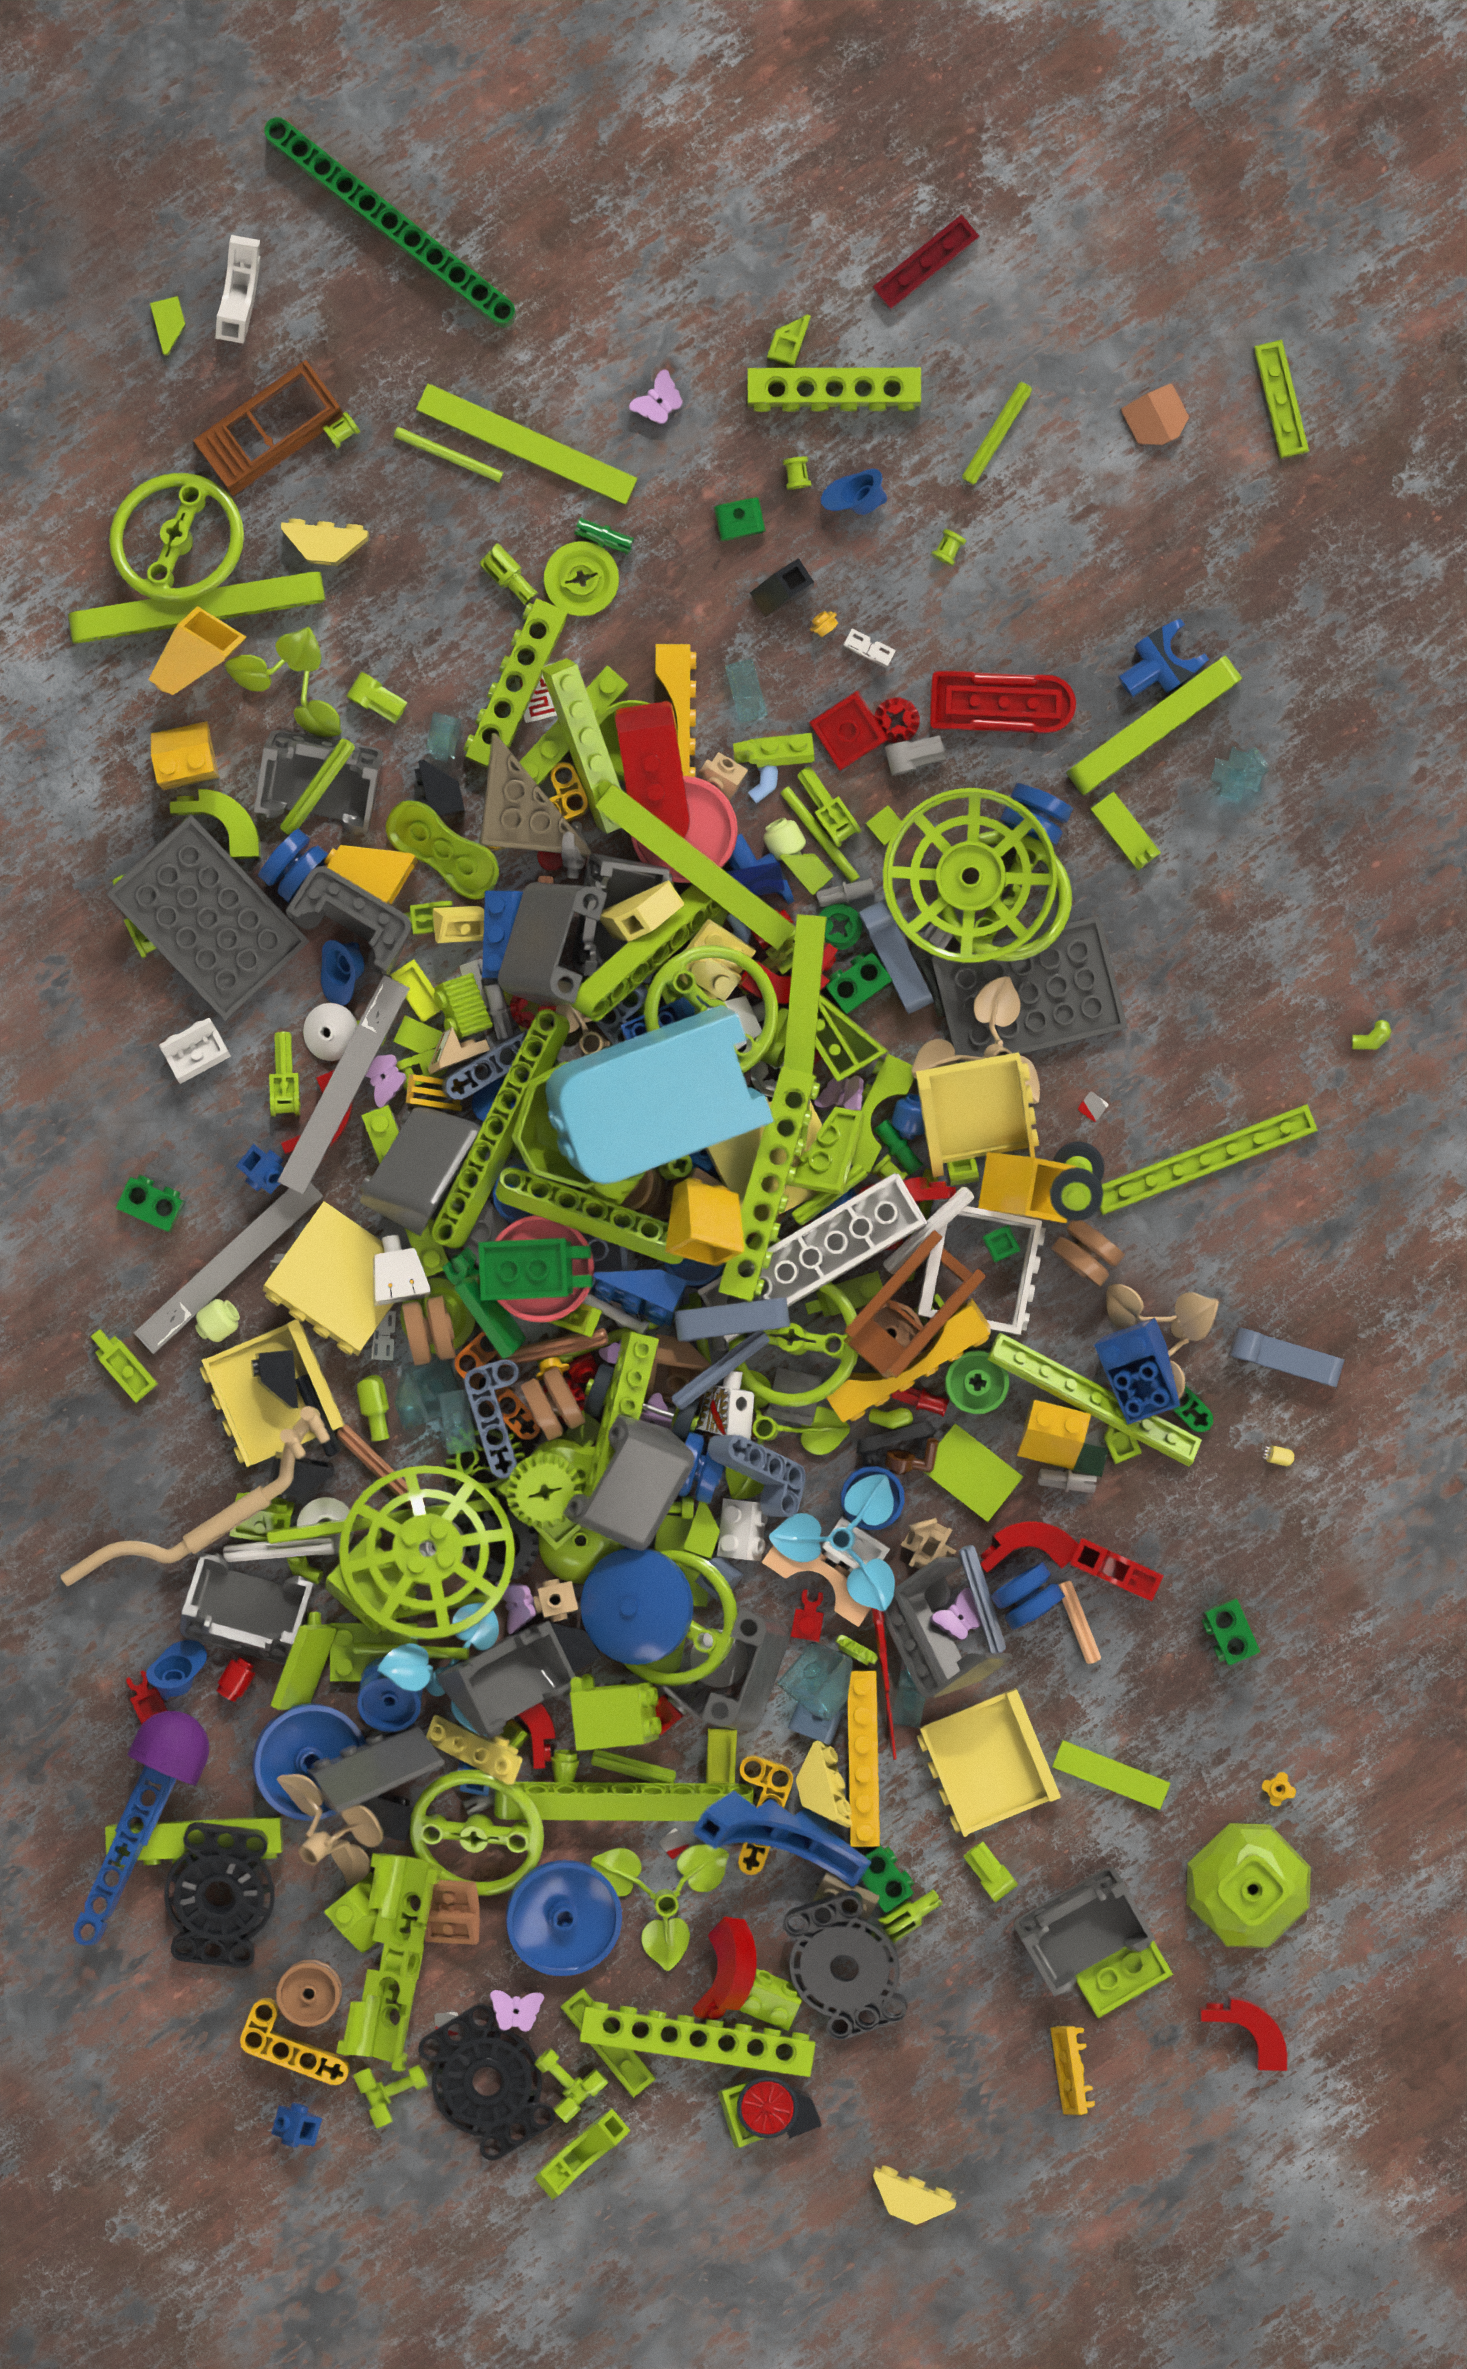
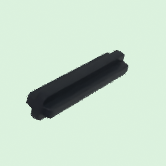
[296,1374,341,1457]

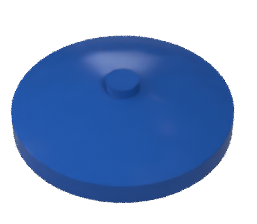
[581,1548,693,1665]
[252,1703,366,1821]
[505,1860,622,1976]

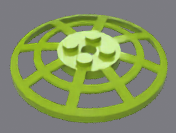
[883,788,1058,963]
[339,1465,515,1639]

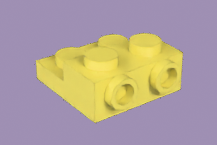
[678,919,756,1002]

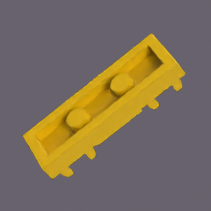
[1050,2026,1095,2115]

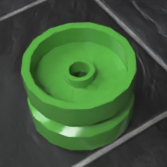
[944,1351,1009,1414]

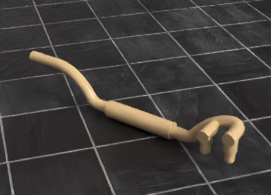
[61,1407,330,1587]

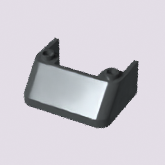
[884,1557,1013,1698]

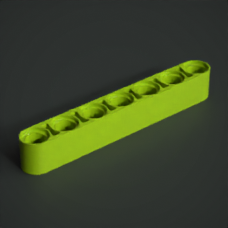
[1066,655,1243,796]
[571,884,723,1022]
[495,1167,684,1264]

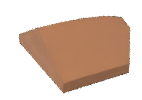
[1120,383,1189,445]

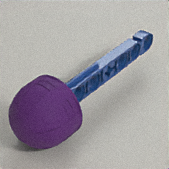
[73,1711,209,1946]

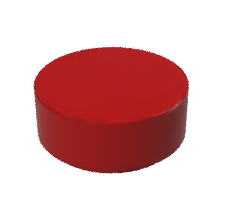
[537,851,563,871]

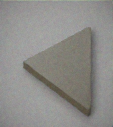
[479,734,591,856]

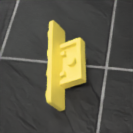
[426,1715,523,1785]

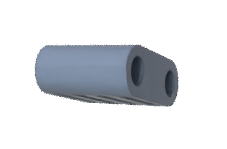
[788,1696,843,1745]

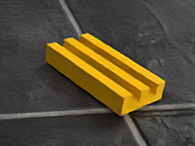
[405,1074,465,1111]

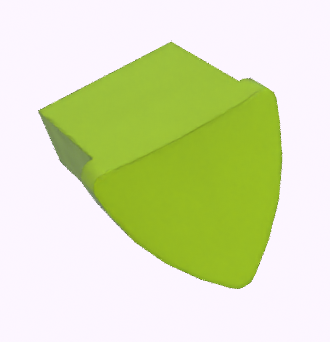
[560,1410,601,1447]

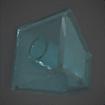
[394,1357,466,1430]
[777,1641,853,1722]

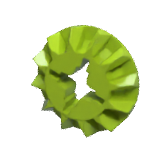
[835,1635,878,1666]

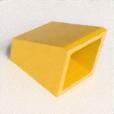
[148,606,246,695]
[151,721,220,790]
[324,845,418,905]
[978,1152,1076,1223]
[665,1178,744,1267]
[1017,1400,1091,1470]

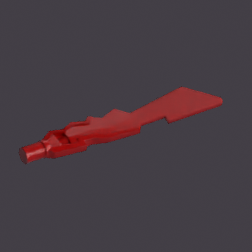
[872,1608,897,1760]

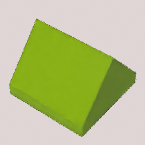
[946,1158,979,1186]
[499,1718,531,1750]

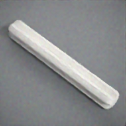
[883,1187,974,1274]
[223,1536,335,1562]

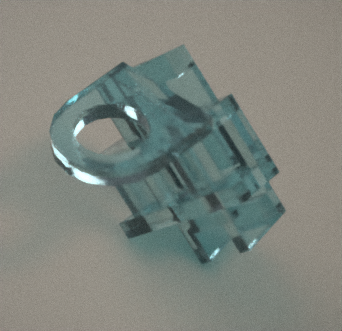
[1210,746,1269,801]

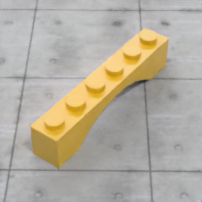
[655,644,696,777]
[826,1298,991,1423]
[846,1669,880,1847]

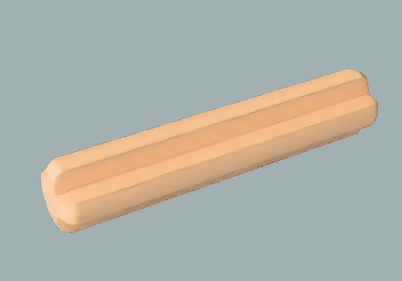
[1058,1581,1101,1664]

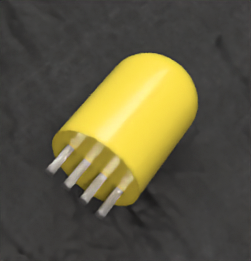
[1263,1445,1294,1466]

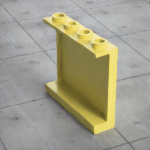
[916,1052,1039,1178]
[705,1097,822,1221]
[263,1202,394,1356]
[200,1319,345,1467]
[917,1688,1061,1837]

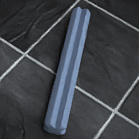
[671,1331,769,1410]
[959,1545,1006,1653]

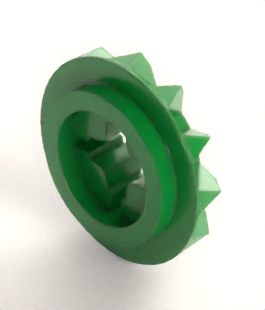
[819,904,862,950]

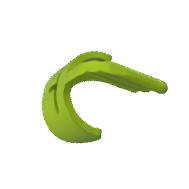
[581,1171,646,1206]

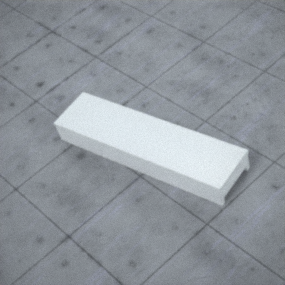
[698,1173,928,1342]

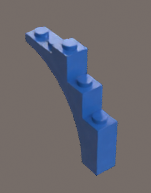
[692,1791,871,1887]

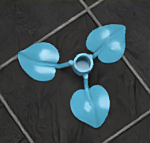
[769,1475,895,1611]
[377,1603,499,1737]

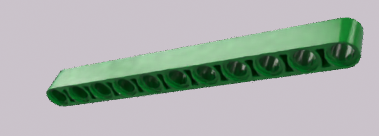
[264,117,516,328]

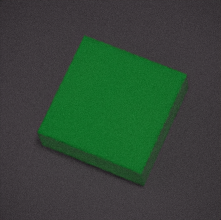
[982,1224,1021,1263]

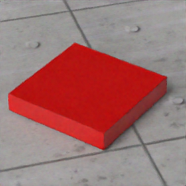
[809,691,889,771]

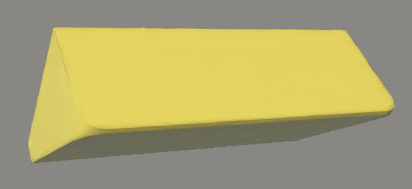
[433,906,484,943]

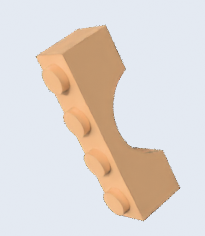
[762,1545,871,1627]

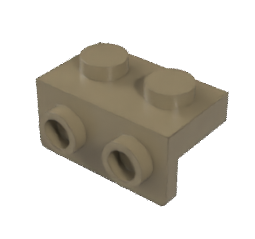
[813,1872,879,1919]

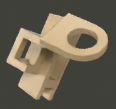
[901,1518,956,1569]

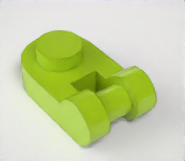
[396,1049,449,1090]

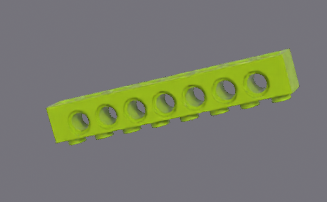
[718,1066,820,1301]
[579,2001,816,2077]

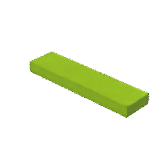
[1253,340,1309,459]
[1052,1740,1171,1810]
[560,1988,656,2098]

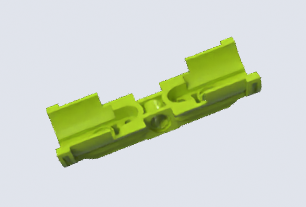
[336,1853,442,2072]

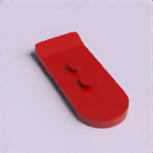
[930,671,1076,734]
[615,701,690,838]

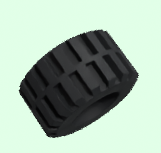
[466,1508,539,1581]

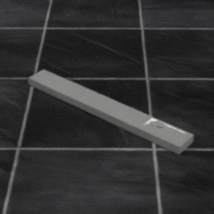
[277,975,410,1195]
[134,1182,324,1354]

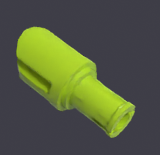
[478,543,538,605]
[357,1375,390,1441]
[878,1889,943,1943]

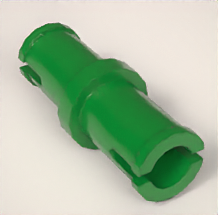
[574,517,635,555]
[873,1119,924,1176]

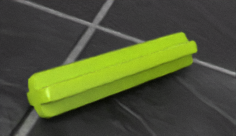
[792,1164,868,1225]
[591,1749,676,1783]

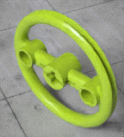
[109,473,244,602]
[938,831,1072,961]
[644,945,779,1074]
[728,1282,858,1407]
[624,1550,738,1686]
[409,1770,544,1896]

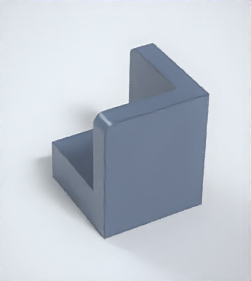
[695,1557,744,1600]

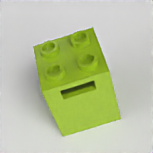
[325,1530,418,1635]
[570,1673,662,1751]

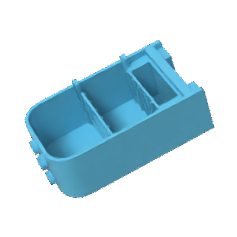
[545,1005,774,1184]

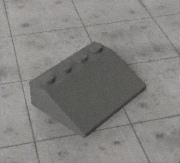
[307,1723,444,1813]

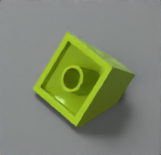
[324,1872,378,1954]

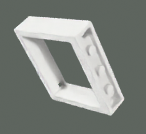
[917,1201,1046,1336]

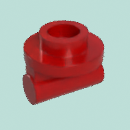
[567,1352,598,1383]

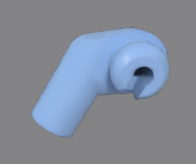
[748,765,778,804]
[726,914,751,944]

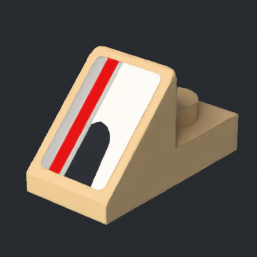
[428,1027,490,1074]

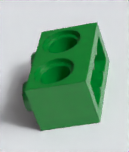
[825,952,893,1015]
[116,1174,185,1233]
[1201,1598,1261,1666]
[861,1844,915,1913]

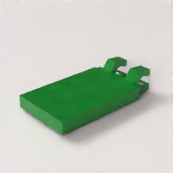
[478,1238,593,1301]
[442,1247,527,1360]

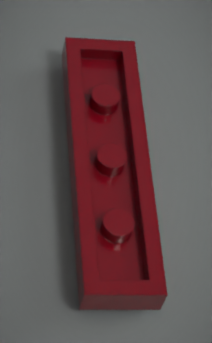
[872,214,980,311]

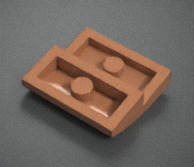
[425,1880,480,1945]

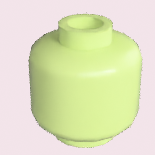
[763,818,806,860]
[195,1299,240,1342]

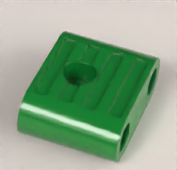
[714,497,766,541]

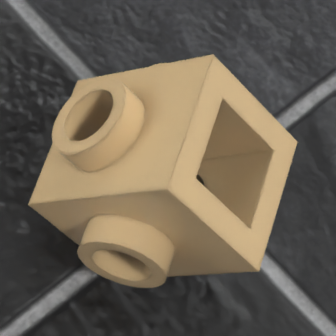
[699,752,748,801]
[533,1579,578,1623]

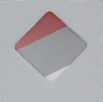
[1078,1092,1108,1122]
[658,1828,689,1859]
[434,2012,459,2036]

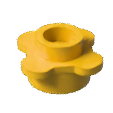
[810,611,838,637]
[536,1357,570,1380]
[1262,1772,1296,1806]

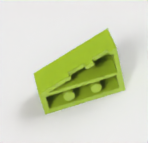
[815,993,889,1082]

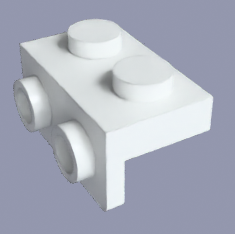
[159,1018,231,1084]
[717,1498,768,1561]
[822,1516,890,1573]

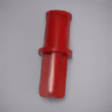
[891,1387,950,1417]

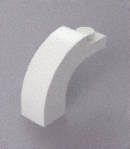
[215,235,260,344]

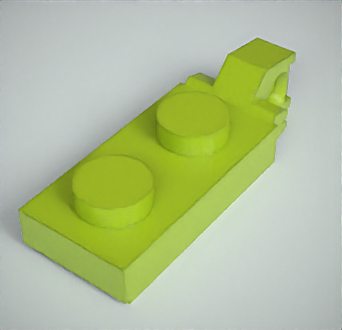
[733,733,815,768]
[805,1271,883,1317]
[91,1329,158,1403]

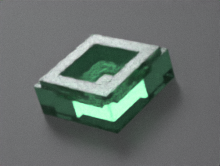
[1073,1443,1108,1477]

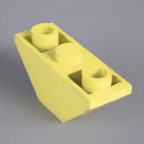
[281,519,369,566]
[600,880,684,942]
[796,1740,853,1828]
[872,2165,956,2225]

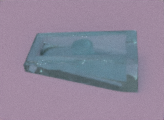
[725,658,768,723]
[438,1389,477,1455]

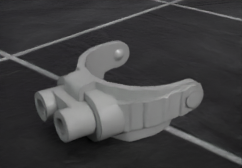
[562,821,587,878]

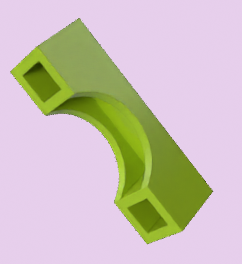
[851,1054,914,1174]

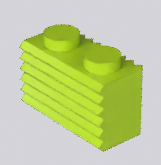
[434,973,493,1040]

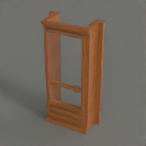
[193,360,343,497]
[843,1230,986,1379]

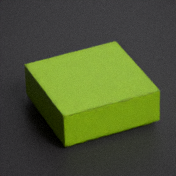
[866,805,901,846]

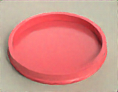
[631,776,737,883]
[495,1215,594,1322]

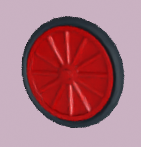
[737,2076,798,2139]

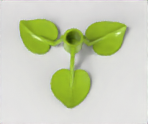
[224,626,342,737]
[725,1370,850,1500]
[591,1844,729,1971]

